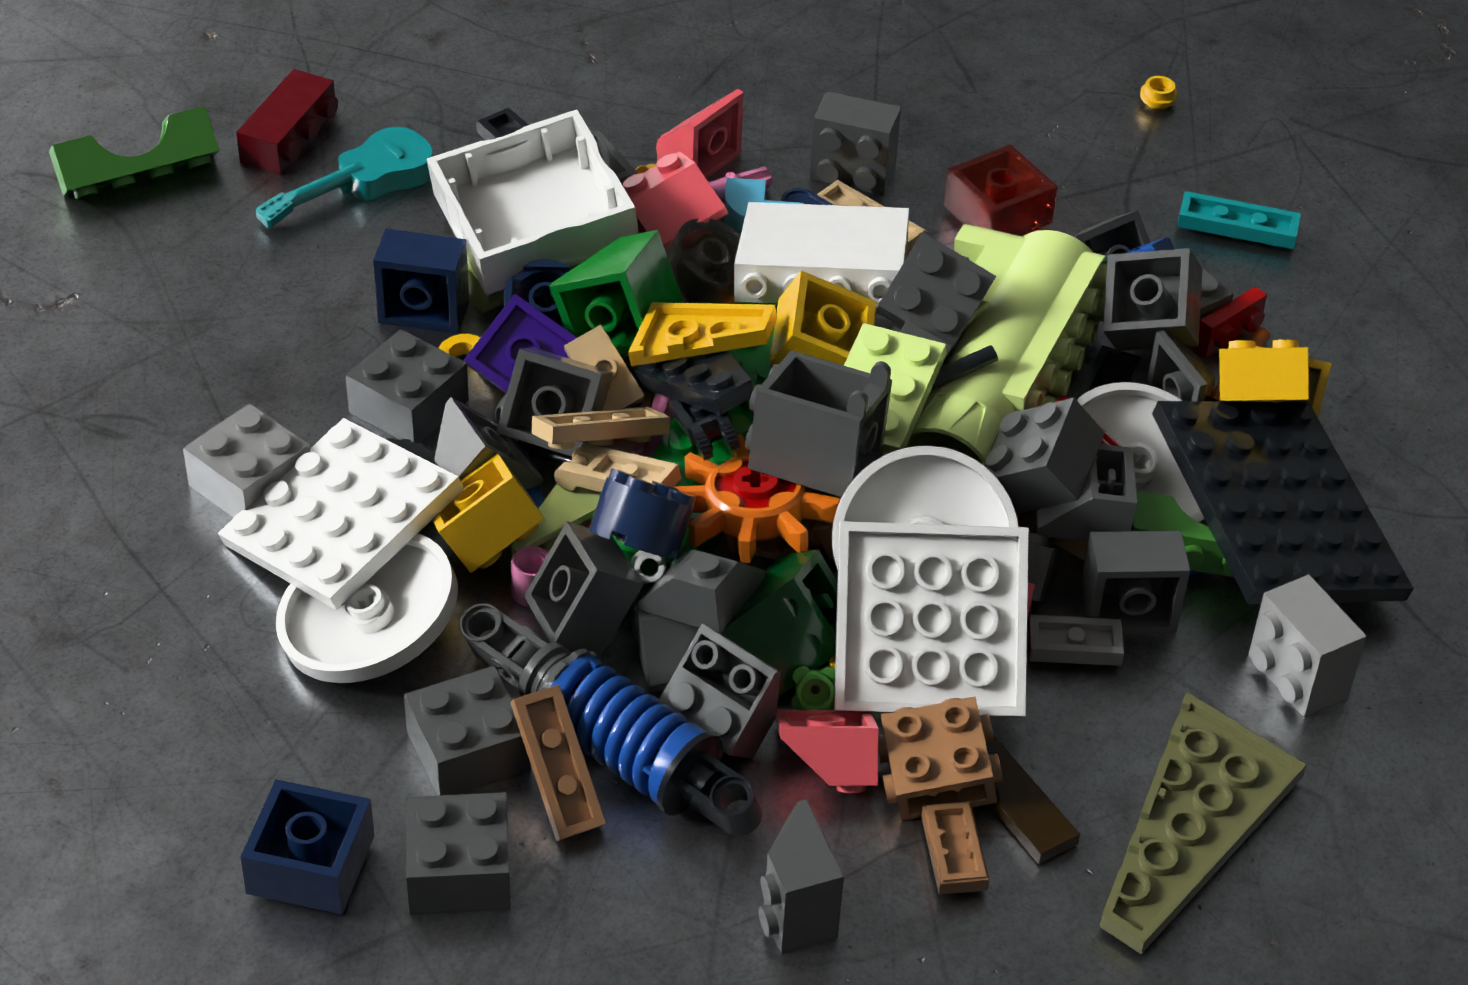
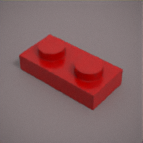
[1193,286,1267,359]

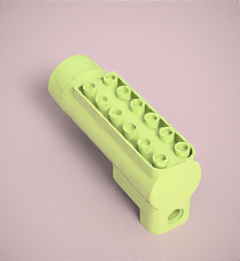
[906,224,1108,466]

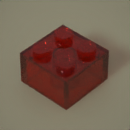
[943,144,1058,236]

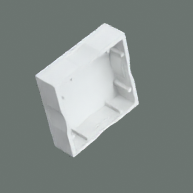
[427,110,639,295]

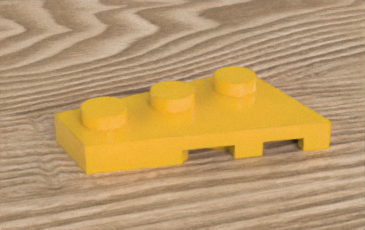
[628,302,777,366]

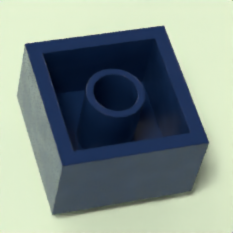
[373,229,469,334]
[240,779,375,914]

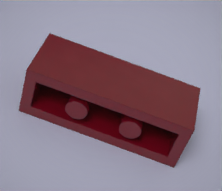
[236,69,338,175]

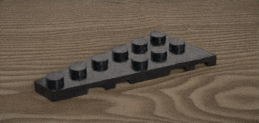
[619,301,754,415]

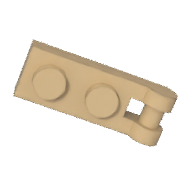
[554,443,681,492]

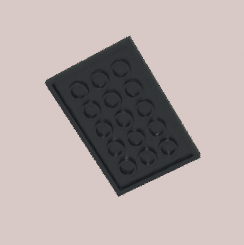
[1152,401,1414,604]

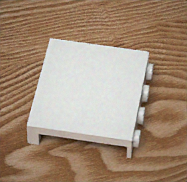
[734,202,909,308]

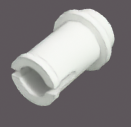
[631,550,667,584]

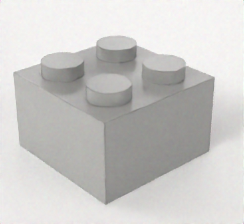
[183,403,310,518]
[1248,574,1367,717]

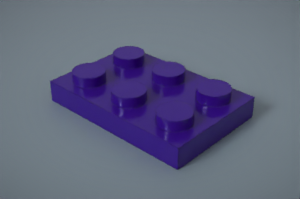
[463,294,577,393]

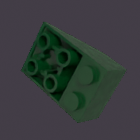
[721,550,838,698]

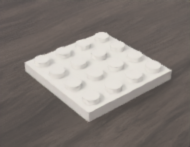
[218,418,464,610]
[834,521,1029,718]

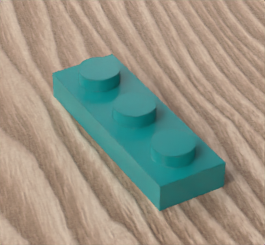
[1177,191,1301,249]

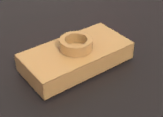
[564,325,645,410]

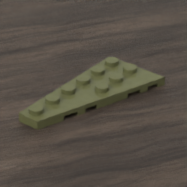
[1100,691,1307,954]

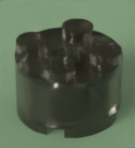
[665,218,741,304]

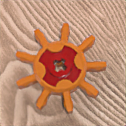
[675,434,841,563]

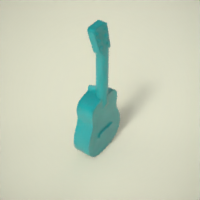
[256,127,433,228]

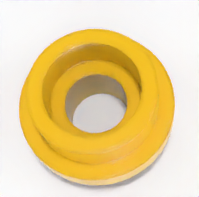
[1140,76,1178,109]

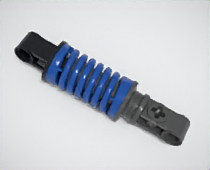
[460,603,762,836]

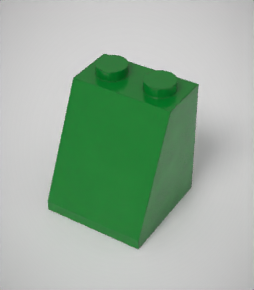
[549,230,684,354]

